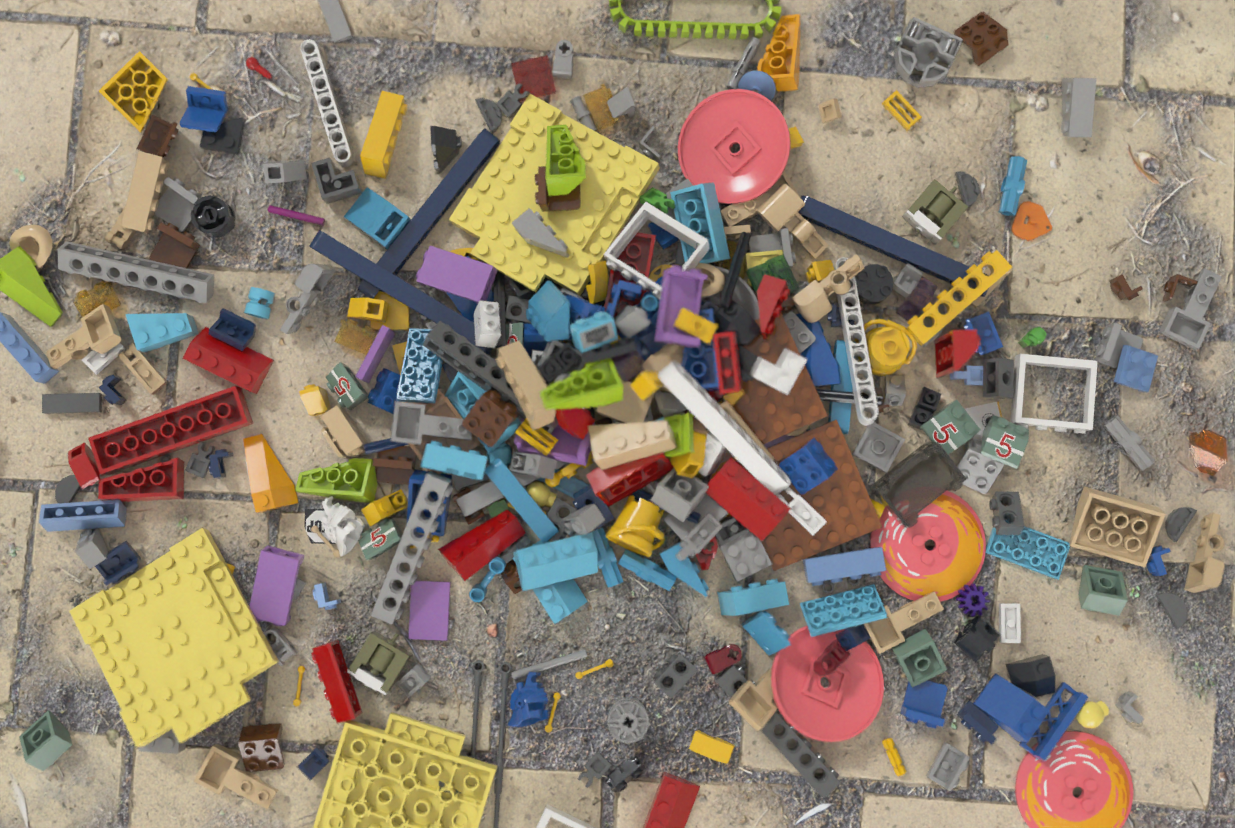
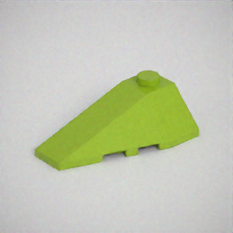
[546,125,586,196]
[0,246,63,327]
[540,357,623,410]
[295,458,378,503]

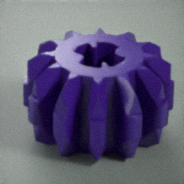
[956,583,991,617]

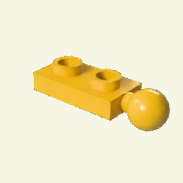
[545,450,594,487]

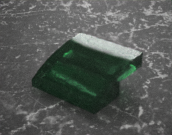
[746,254,800,297]

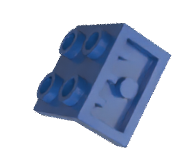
[606,280,642,319]

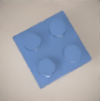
[1114,345,1158,393]

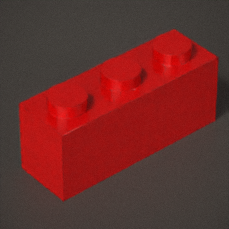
[713,332,743,394]

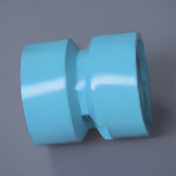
[244,287,275,319]

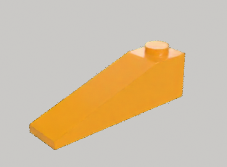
[757,14,801,91]
[243,434,299,513]

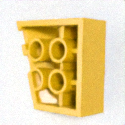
[99,51,168,133]

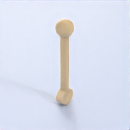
[311,526,340,557]

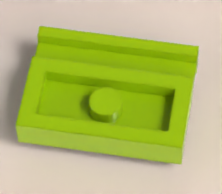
[664,413,694,457]

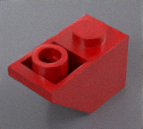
[68,442,100,489]

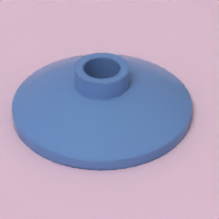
[738,70,776,101]

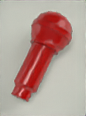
[246,57,272,79]

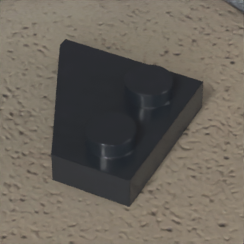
[200,118,245,155]

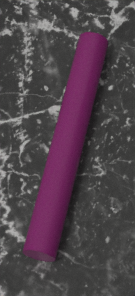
[268,205,325,226]

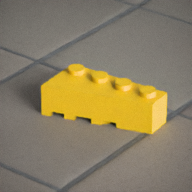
[360,91,407,179]

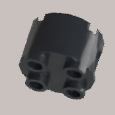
[191,195,235,238]
[855,264,893,305]
[954,615,1001,662]

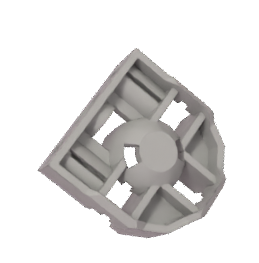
[894,17,963,88]

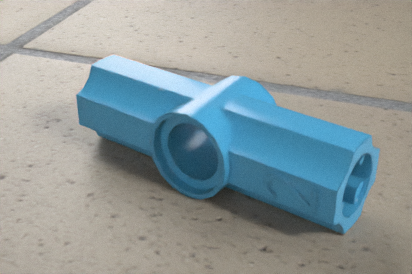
[998,156,1027,216]
[590,528,624,588]
[618,549,677,591]

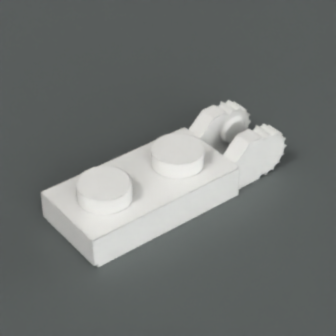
[776,486,827,536]

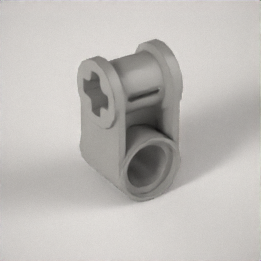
[552,40,574,79]
[264,628,298,666]

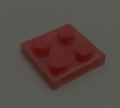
[511,55,556,101]

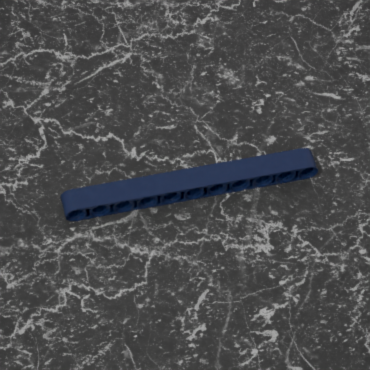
[358,129,501,299]
[798,195,989,297]
[309,230,493,355]

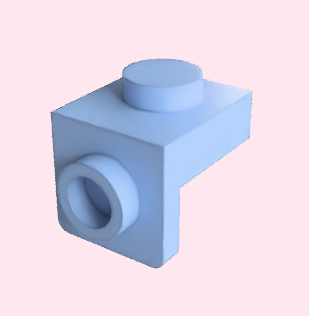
[312,582,341,610]

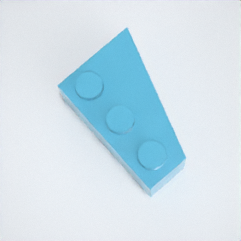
[125,313,199,353]
[420,441,487,480]
[717,579,789,616]

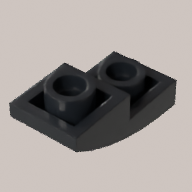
[536,342,581,383]
[908,387,941,431]

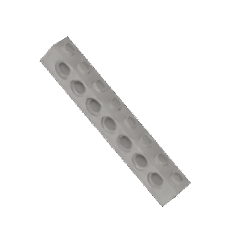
[58,241,214,303]
[371,471,453,624]

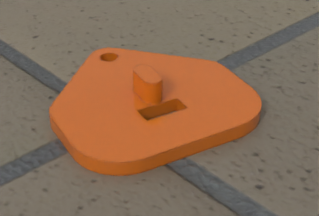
[1011,201,1052,241]

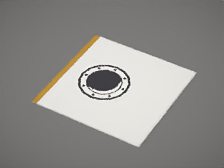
[965,401,1002,441]

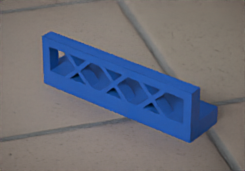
[1019,682,1088,761]

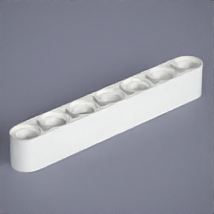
[300,39,354,167]

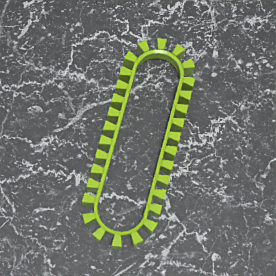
[609,0,782,40]

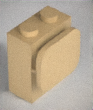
[594,378,655,424]
[321,405,367,459]

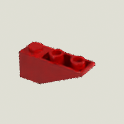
[757,274,790,340]
[547,386,595,440]

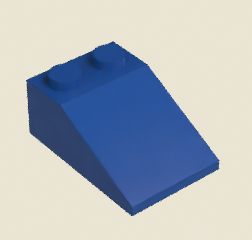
[407,469,453,536]
[973,673,1050,742]

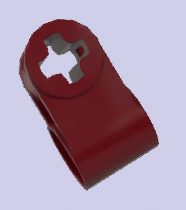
[813,639,851,676]
[704,644,742,675]

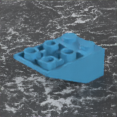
[344,187,411,249]
[659,542,709,597]
[741,611,791,656]

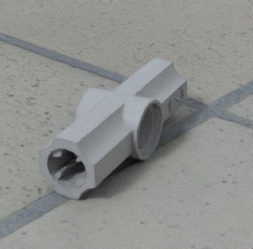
[1103,415,1155,471]

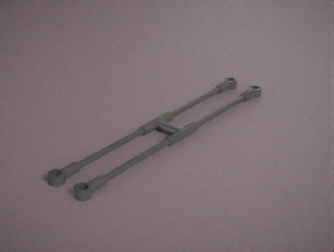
[469,660,512,828]

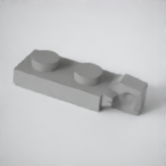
[675,512,723,561]

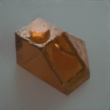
[1189,430,1227,477]

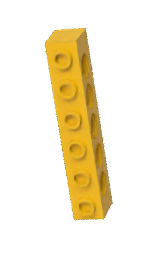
[906,250,1012,346]

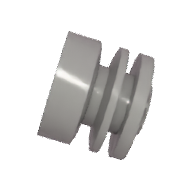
[608,697,649,743]

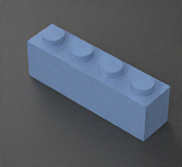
[0,312,59,384]
[39,500,127,532]
[803,547,886,586]

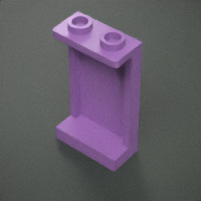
[416,246,497,304]
[655,266,708,347]
[514,418,595,466]
[249,545,305,626]

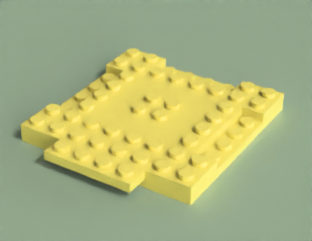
[449,94,660,296]
[69,528,279,747]
[313,712,497,828]

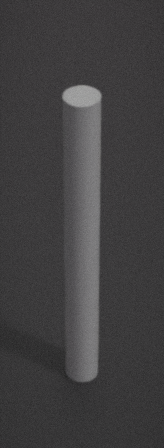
[511,650,588,680]

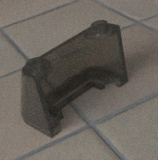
[870,441,967,528]

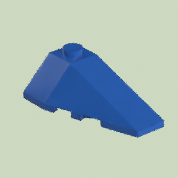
[681,309,719,392]
[796,313,841,388]

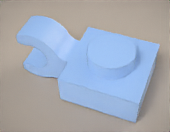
[950,366,983,386]

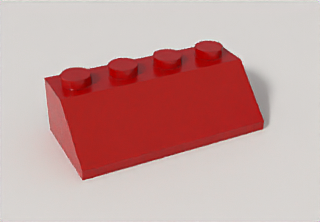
[183,327,274,394]
[935,330,980,378]
[586,451,674,507]
[706,457,791,542]
[311,639,363,723]
[643,771,700,828]

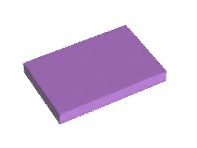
[356,326,395,384]
[408,581,451,641]

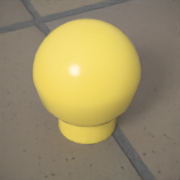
[526,481,557,508]
[1076,701,1109,729]

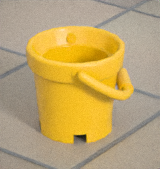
[855,319,917,377]
[605,496,666,557]

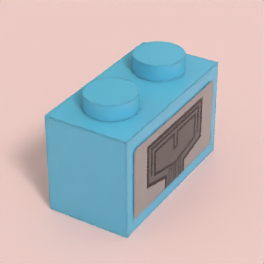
[569,312,618,353]

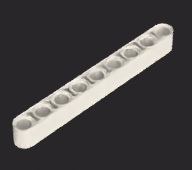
[834,257,878,426]
[658,361,791,495]

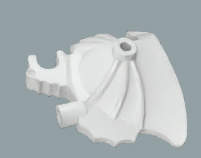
[321,496,365,557]

